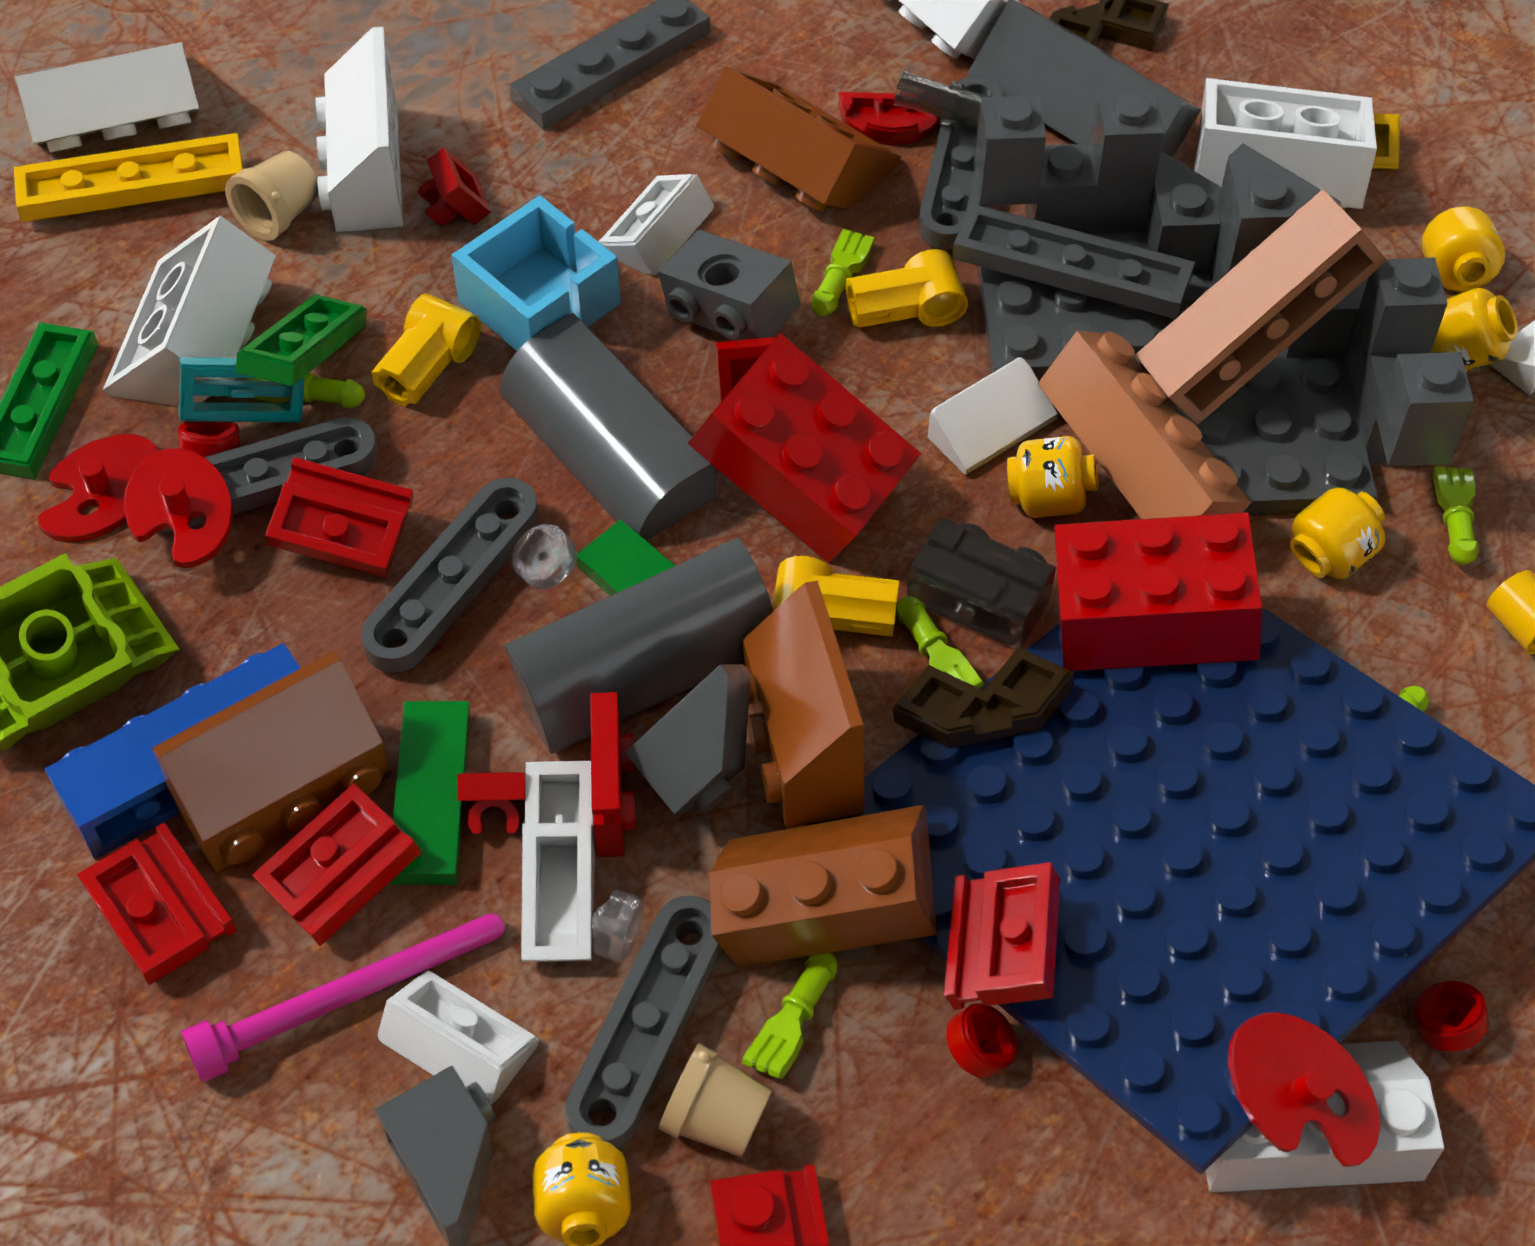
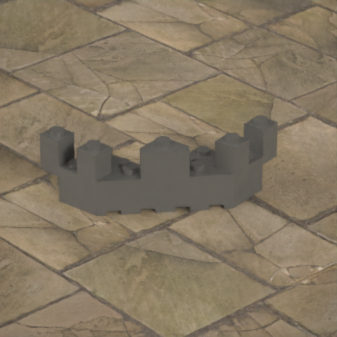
[974,91,1474,516]

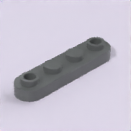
[919,77,1004,250]
[159,417,378,533]
[361,478,539,673]
[565,896,722,1149]

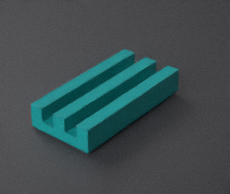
[178,357,304,422]

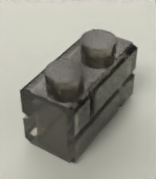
[907,518,1056,649]

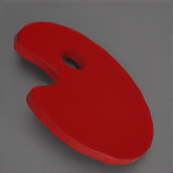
[38,434,158,543]
[124,448,233,569]
[1228,1012,1380,1167]

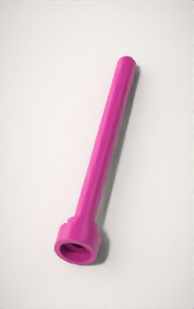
[180,913,505,1083]

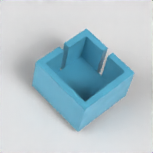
[451,195,621,351]

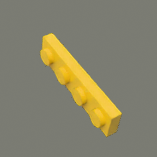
[14,133,244,222]

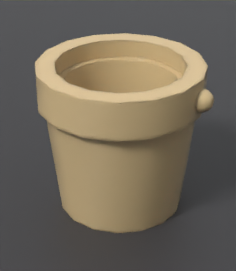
[225,151,319,241]
[658,1043,772,1157]

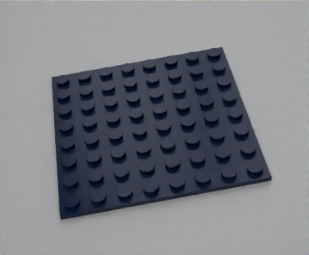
[804,607,1535,1175]

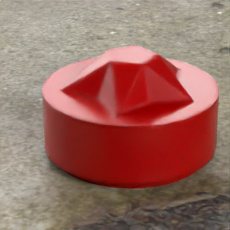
[178,421,240,457]
[1414,981,1489,1052]
[946,1002,1017,1078]

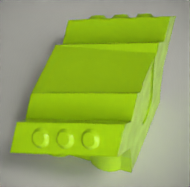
[0,553,180,751]

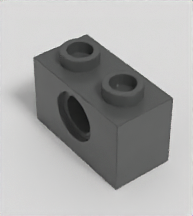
[658,229,801,340]

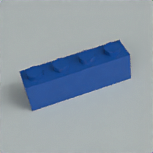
[44,643,301,860]

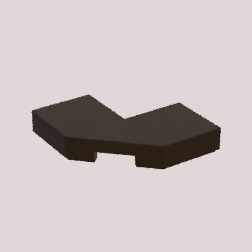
[1050,0,1169,52]
[893,647,1074,748]

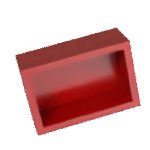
[687,333,921,563]
[1054,512,1262,671]

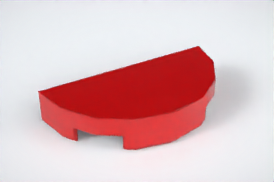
[838,92,947,146]

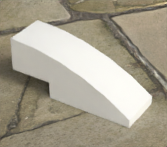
[521,761,595,962]

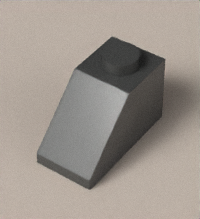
[625,664,751,814]
[375,1065,497,1246]

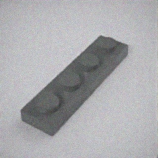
[509,0,710,130]
[953,203,1195,319]

